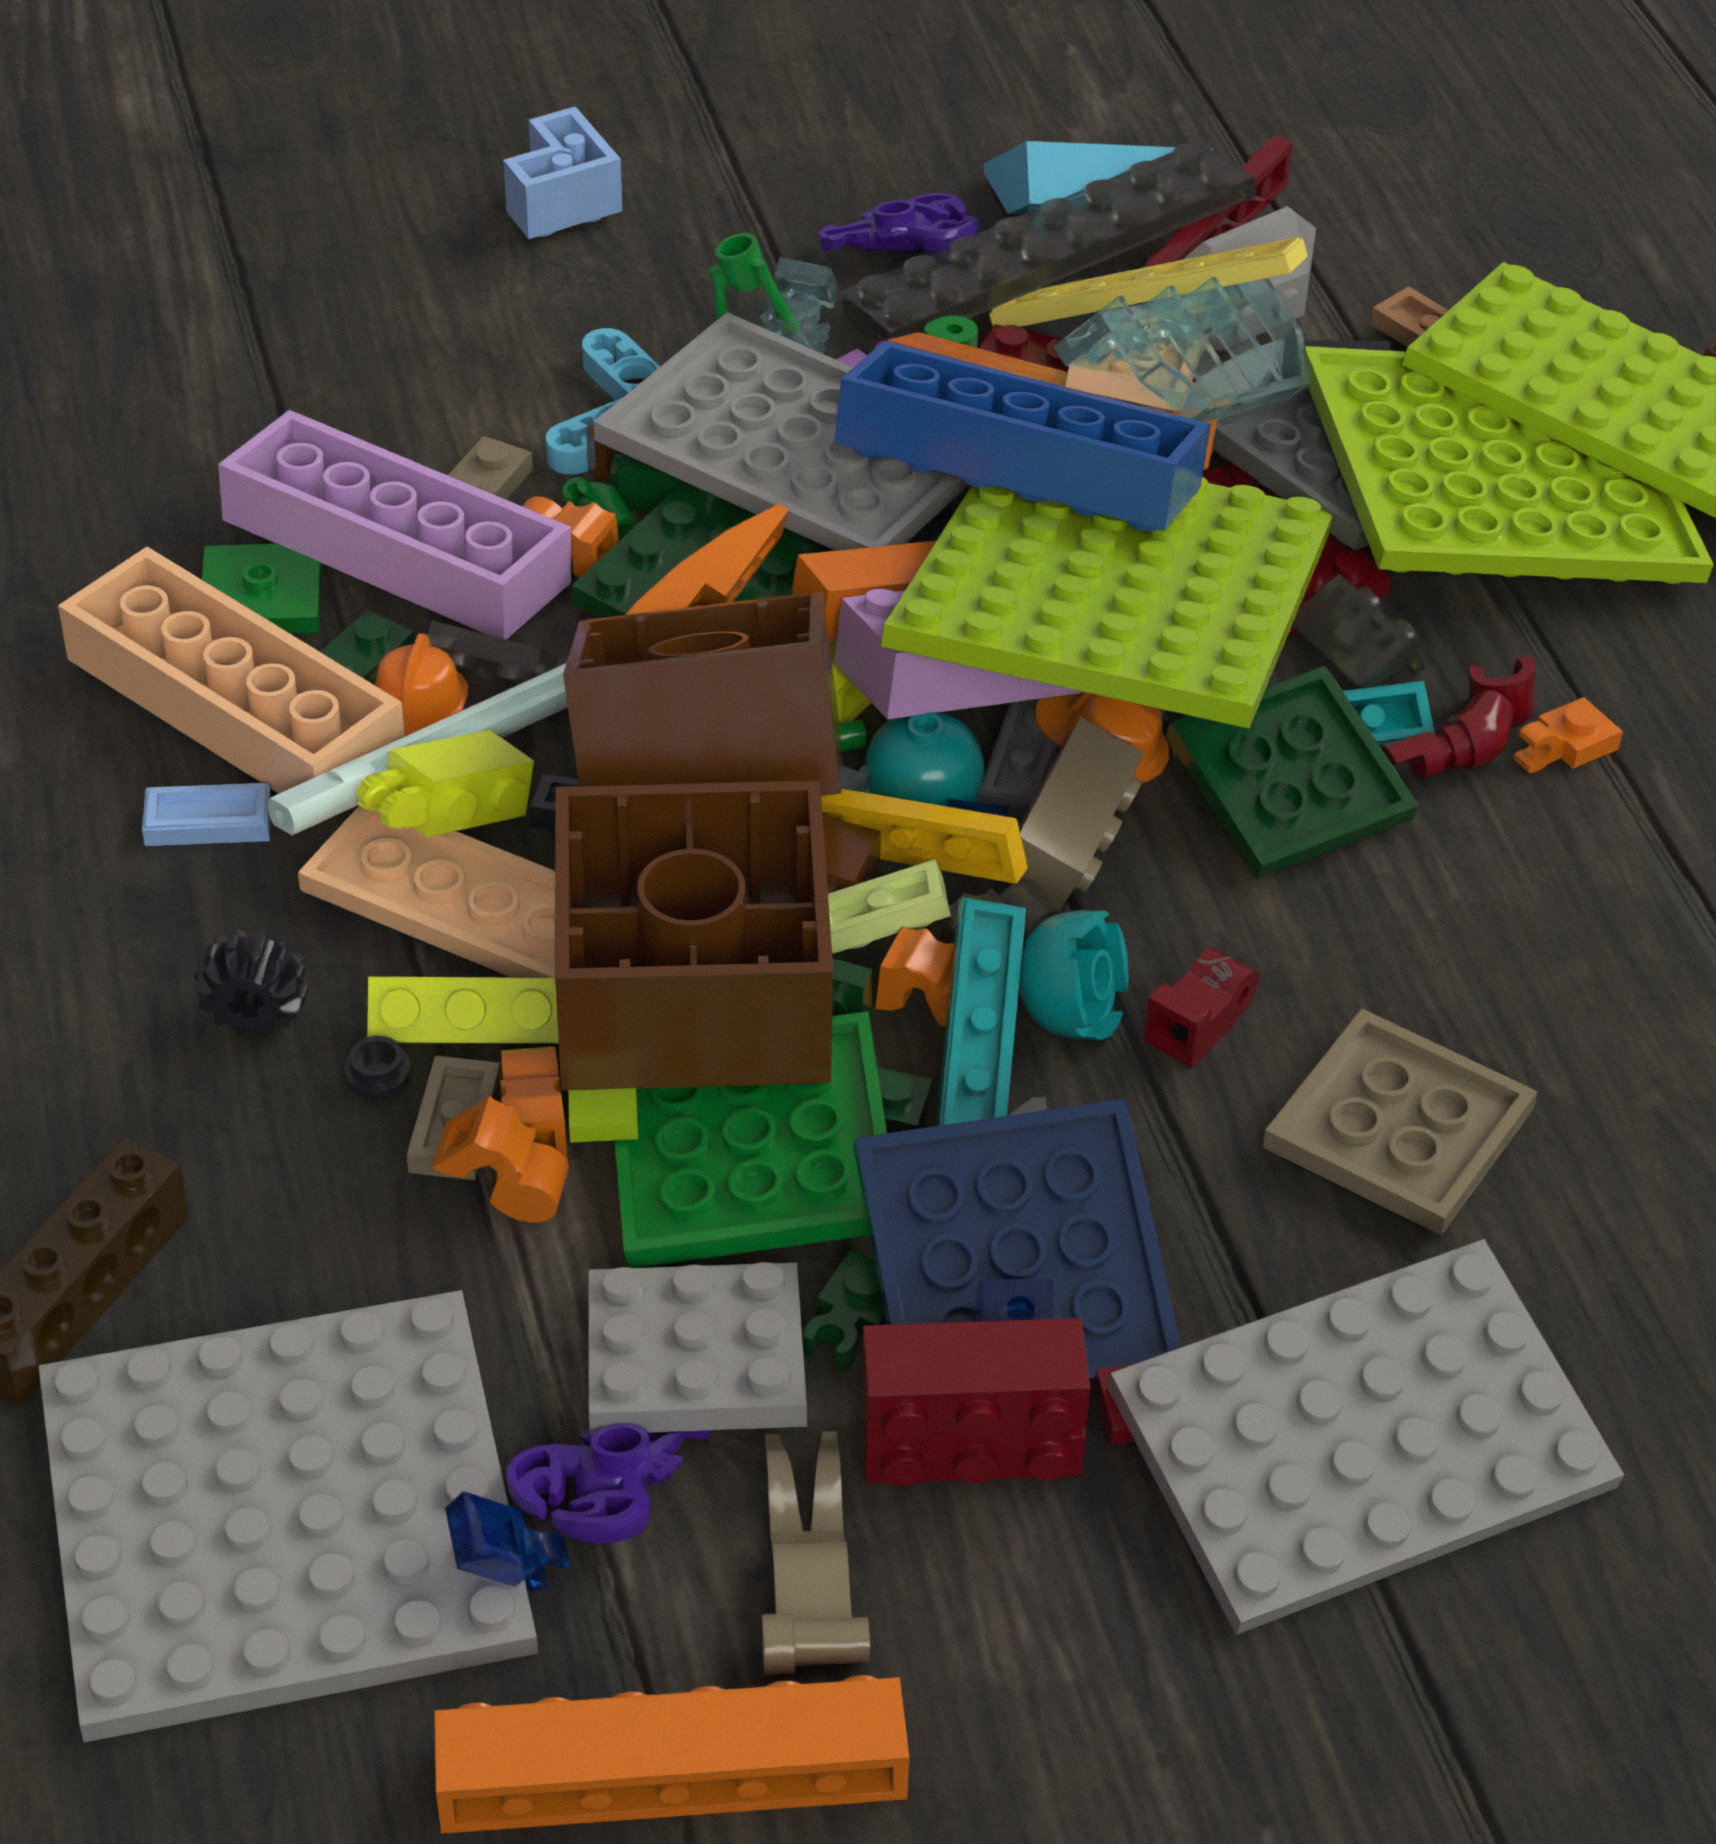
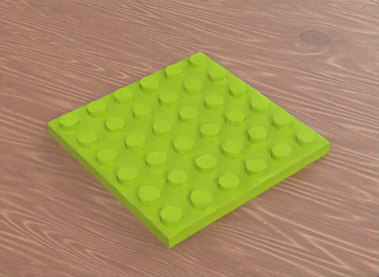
[1299,346,1714,584]

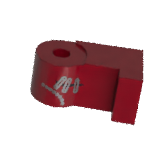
[1144,947,1259,1068]

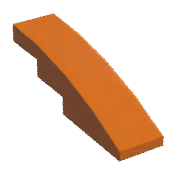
[626,503,789,615]

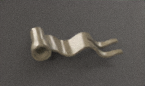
[762,1431,870,1676]

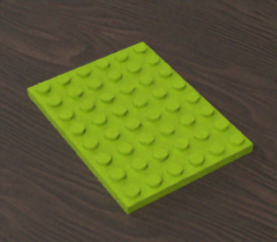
[881,477,1332,729]

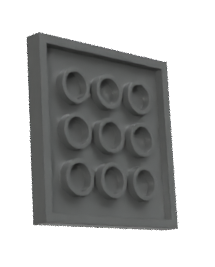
[1212,381,1369,551]

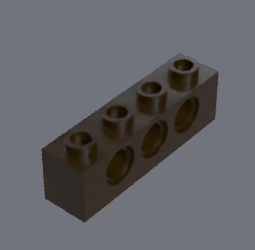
[0,1138,189,1408]

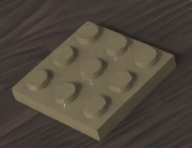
[1263,1009,1538,1236]

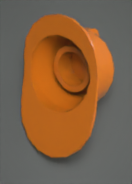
[375,633,468,736]
[1035,692,1169,783]

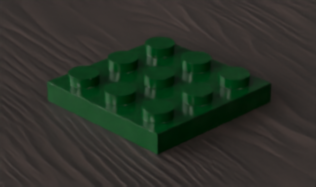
[1166,666,1419,879]

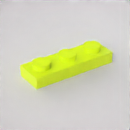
[367,977,559,1045]

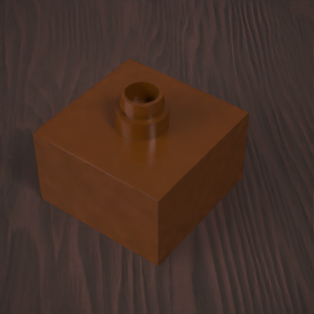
[563,591,841,796]
[555,780,833,1091]

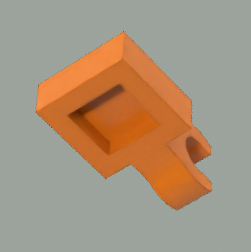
[1513,697,1623,773]

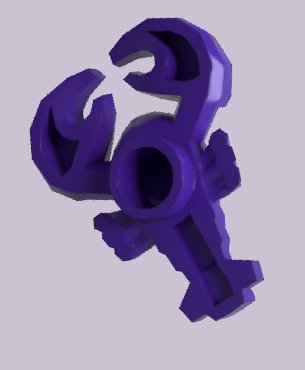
[818,193,978,253]
[506,1423,713,1544]

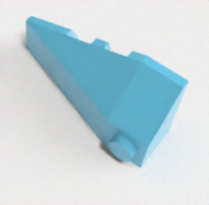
[984,141,1213,223]

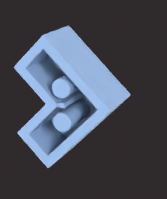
[503,107,623,239]

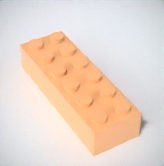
[58,547,405,794]

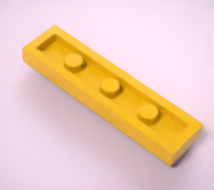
[821,789,1028,884]

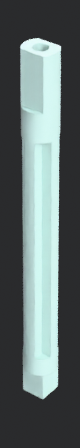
[268,664,568,835]

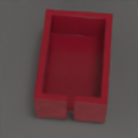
[861,1318,1090,1486]

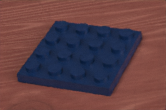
[853,1098,1181,1385]

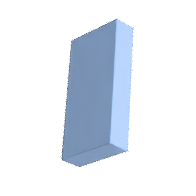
[142,783,272,846]

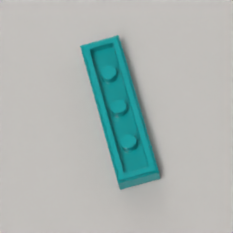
[936,897,1026,1126]

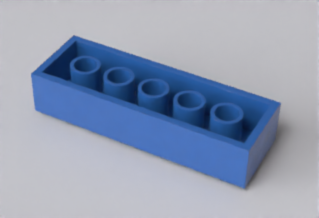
[834,341,1211,531]

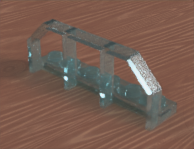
[1054,277,1310,422]

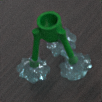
[708,233,831,354]

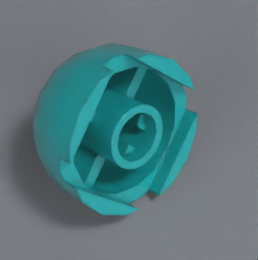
[863,712,985,811]
[1018,910,1129,1041]

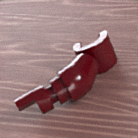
[1380,655,1536,779]

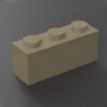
[1016,717,1144,910]

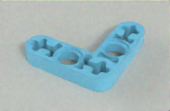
[546,328,660,475]

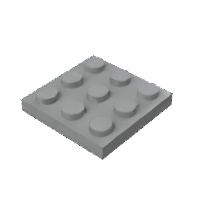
[589,1262,807,1435]

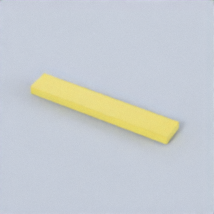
[989,236,1308,327]

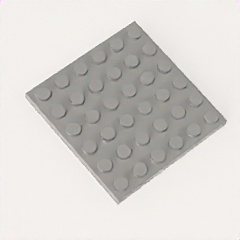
[39,1290,538,1743]

